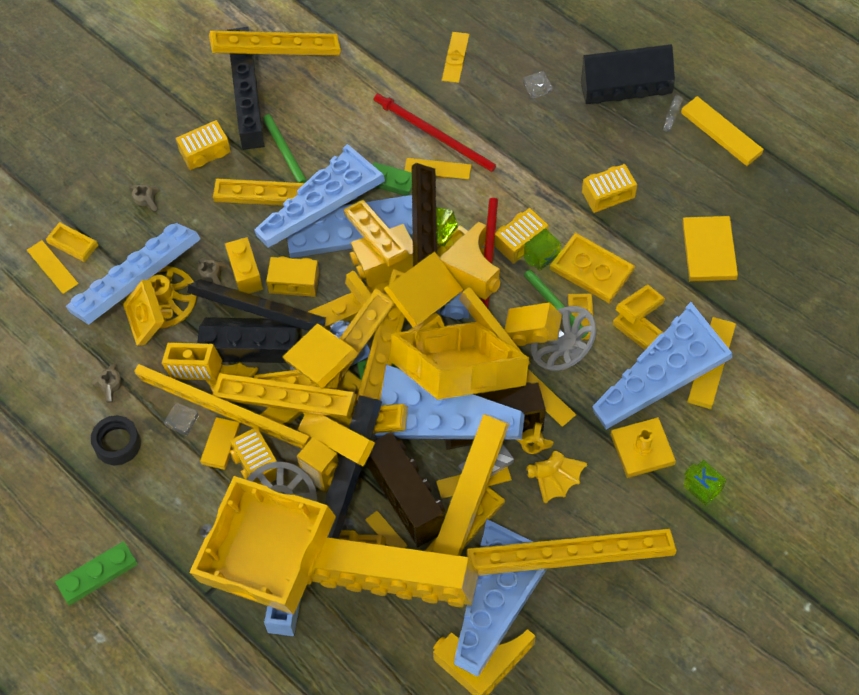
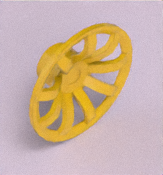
[126,266,197,328]

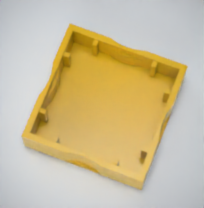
[390,322,529,400]
[189,476,336,615]

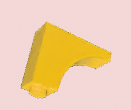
[440,222,501,300]
[433,629,536,695]

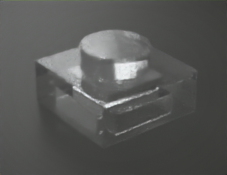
[523,71,553,99]
[164,402,199,436]

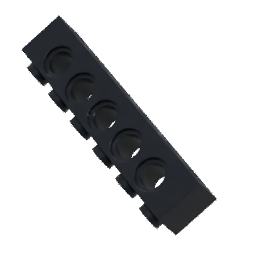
[227,27,265,150]

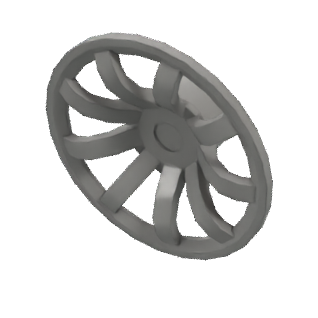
[531,306,597,371]
[246,462,317,502]

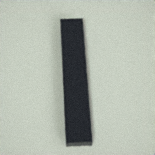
[187,279,326,331]
[325,395,382,539]

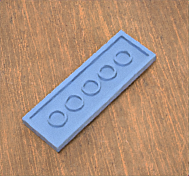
[287,195,413,258]
[66,223,200,325]

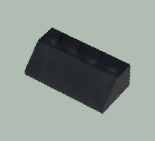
[581,44,675,104]
[197,317,300,363]

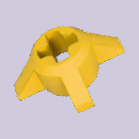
[515,423,554,454]

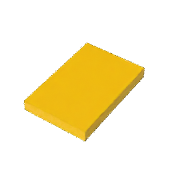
[682,216,738,282]
[550,232,635,304]
[384,251,463,328]
[283,323,358,389]

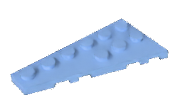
[255,144,385,248]
[592,302,732,429]
[375,365,524,439]
[454,519,547,677]

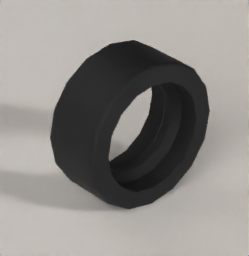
[91,415,141,466]

